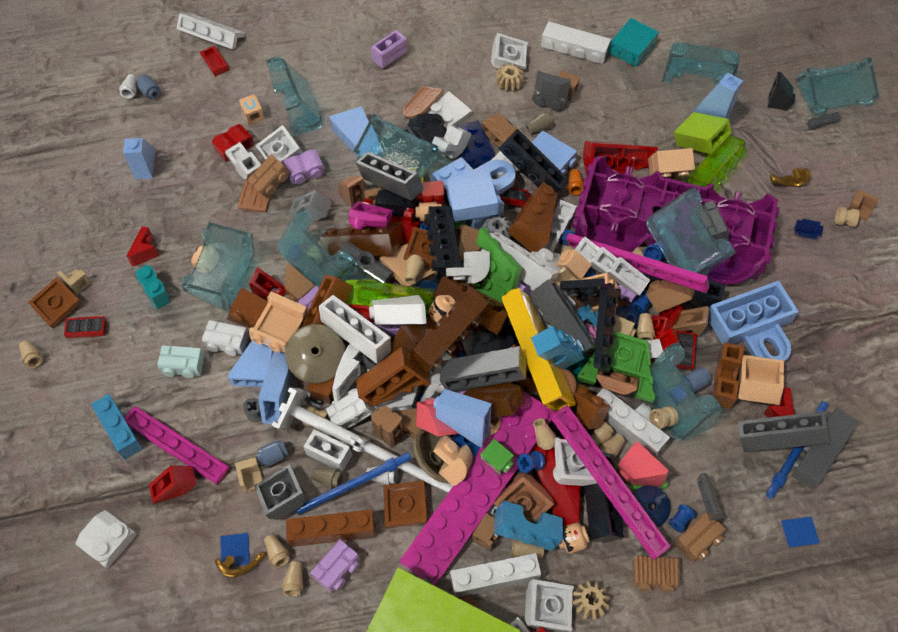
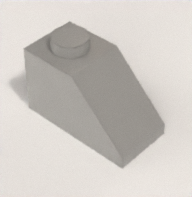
[289,190,332,221]

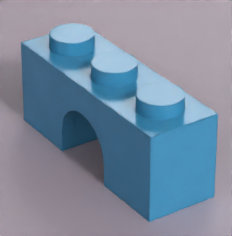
[531,326,584,370]
[91,394,143,460]
[494,501,563,551]

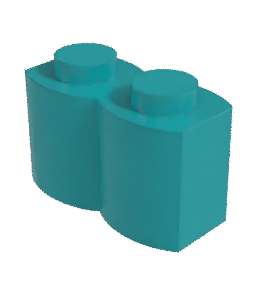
[135,265,170,309]

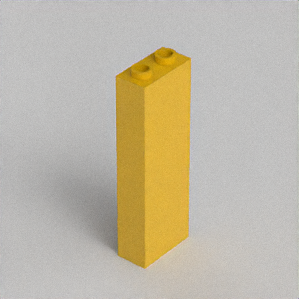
[501,288,576,412]

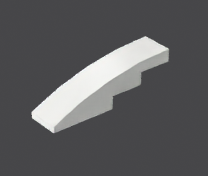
[544,200,577,253]
[574,237,650,296]
[332,344,363,402]

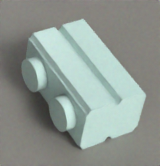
[157,345,205,378]

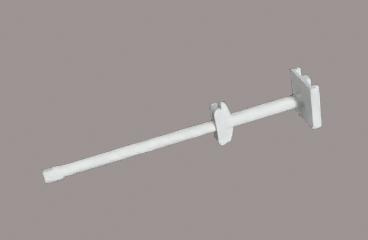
[272,388,498,516]

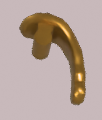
[770,168,811,187]
[215,551,266,577]

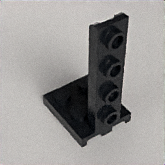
[560,278,621,373]

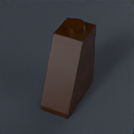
[463,382,525,416]

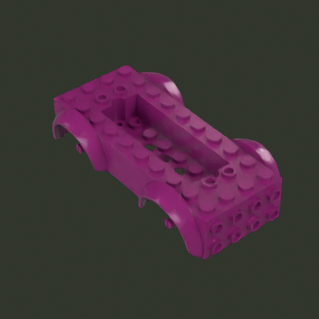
[572,156,780,285]

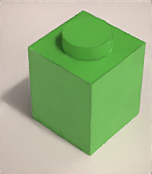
[480,439,514,475]

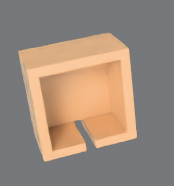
[648,148,695,180]
[738,355,784,405]

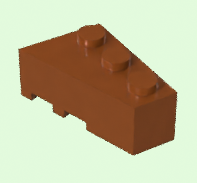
[227,288,268,328]
[356,347,431,407]

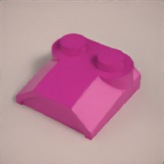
[349,202,393,229]

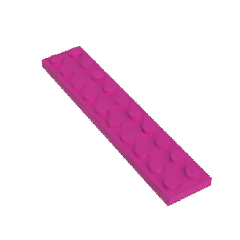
[399,390,555,586]

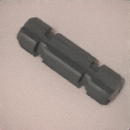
[807,112,841,129]

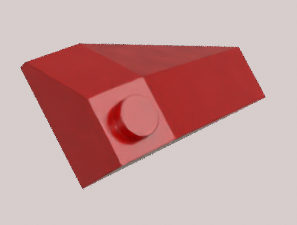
[583,141,658,176]
[531,438,581,527]

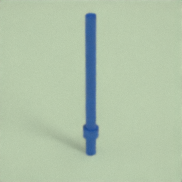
[765,401,829,499]
[296,452,412,515]

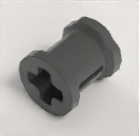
[243,398,262,422]

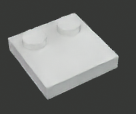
[424,91,472,132]

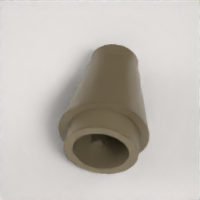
[526,112,553,134]
[311,468,344,489]

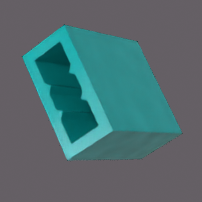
[608,18,659,67]

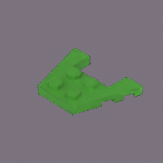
[473,228,522,303]
[576,331,655,403]

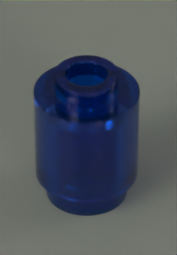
[794,218,823,239]

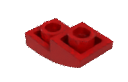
[651,305,683,336]

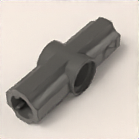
[338,241,394,286]

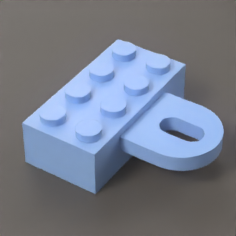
[432,157,515,230]
[708,281,799,363]

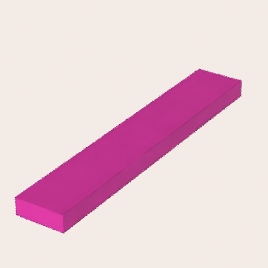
[124,406,230,486]

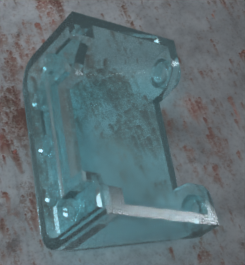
[662,42,740,84]
[266,57,323,137]
[795,57,879,114]
[353,113,441,179]
[646,187,736,275]
[277,207,356,287]
[181,222,254,312]
[650,342,722,441]

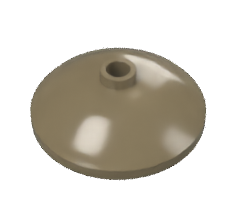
[285,324,346,384]
[413,429,452,484]

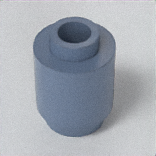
[137,75,161,99]
[680,368,711,394]
[255,440,288,468]

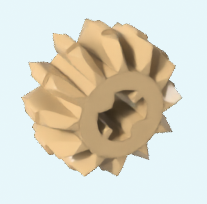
[496,63,524,91]
[572,581,610,621]

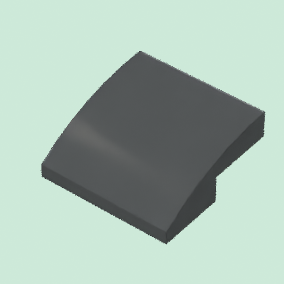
[697,473,724,524]

